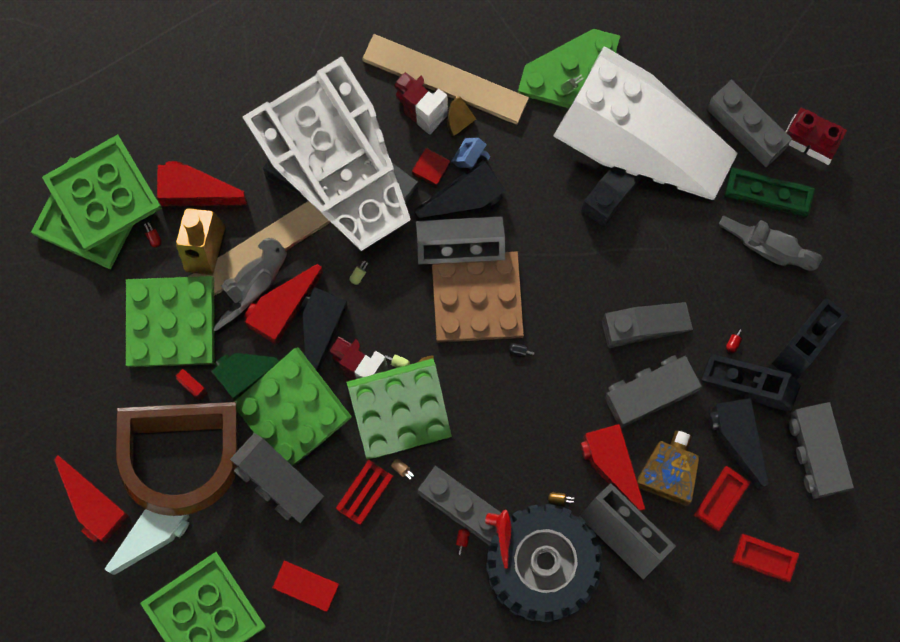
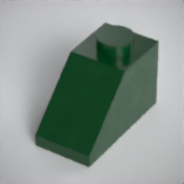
[212,353,279,401]

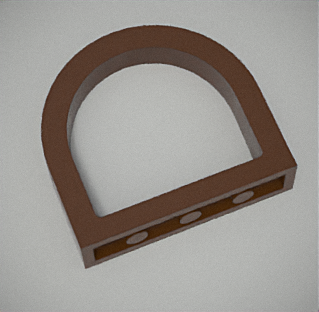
[116,402,239,516]

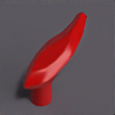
[485,509,511,568]

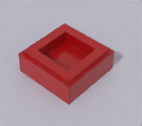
[412,148,451,188]
[176,369,207,401]

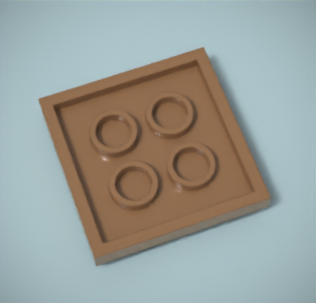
[432,251,524,343]

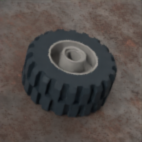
[486,504,603,622]

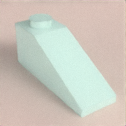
[105,509,189,575]

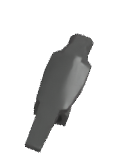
[718,216,823,271]
[214,238,287,331]

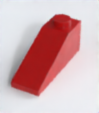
[157,161,247,206]
[245,264,323,345]
[580,424,645,513]
[54,455,129,543]

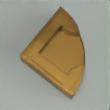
[447,96,476,136]

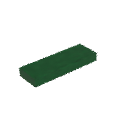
[724,167,815,217]

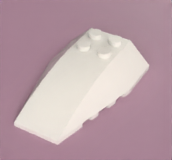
[554,46,738,200]
[242,56,411,251]

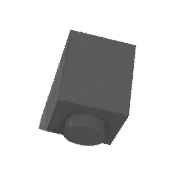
[602,302,693,349]

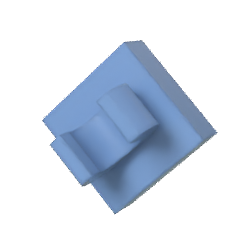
[451,138,490,169]

